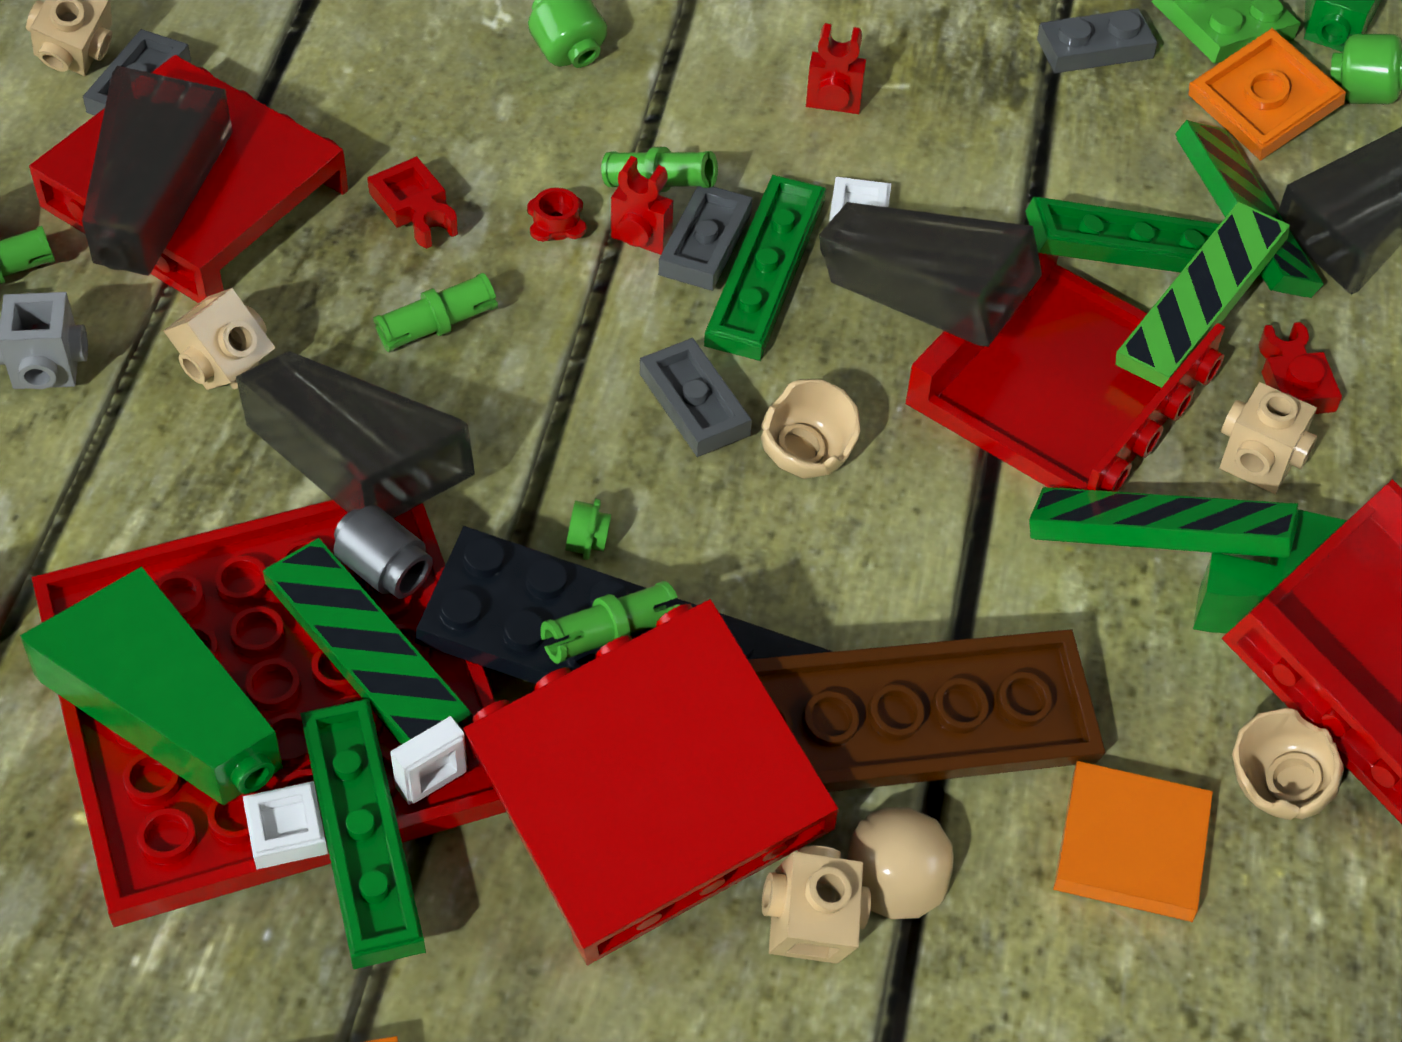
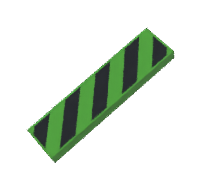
[1115,202,1290,388]

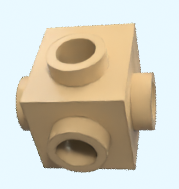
[26,0,112,76]
[163,288,275,390]
[1219,382,1318,494]
[762,846,871,964]

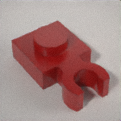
[806,23,866,114]
[367,156,458,249]
[611,156,674,255]
[1259,322,1342,414]

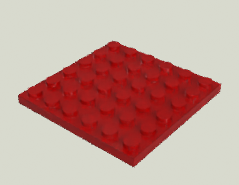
[31,479,506,927]

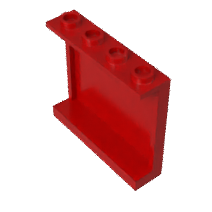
[29,55,348,303]
[905,238,1225,492]
[1221,479,1402,824]
[463,599,838,966]

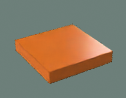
[1188,28,1346,161]
[1053,761,1213,922]

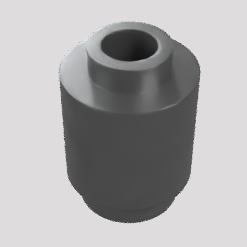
[334,505,433,599]

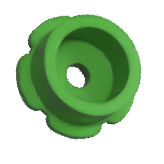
[565,498,612,560]

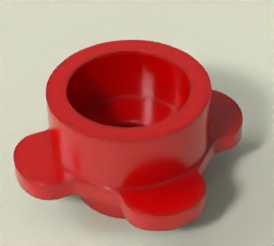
[527,188,586,242]

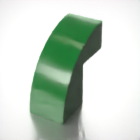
[1193,509,1347,633]

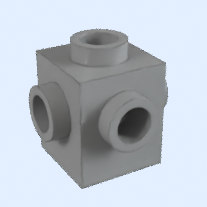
[0,292,88,389]

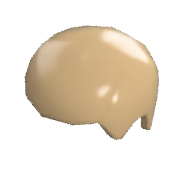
[761,379,861,479]
[1232,708,1344,820]
[847,807,953,919]

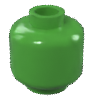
[528,0,607,68]
[1331,34,1402,104]

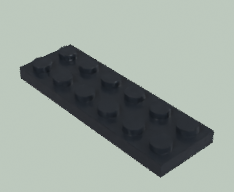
[415,526,833,684]

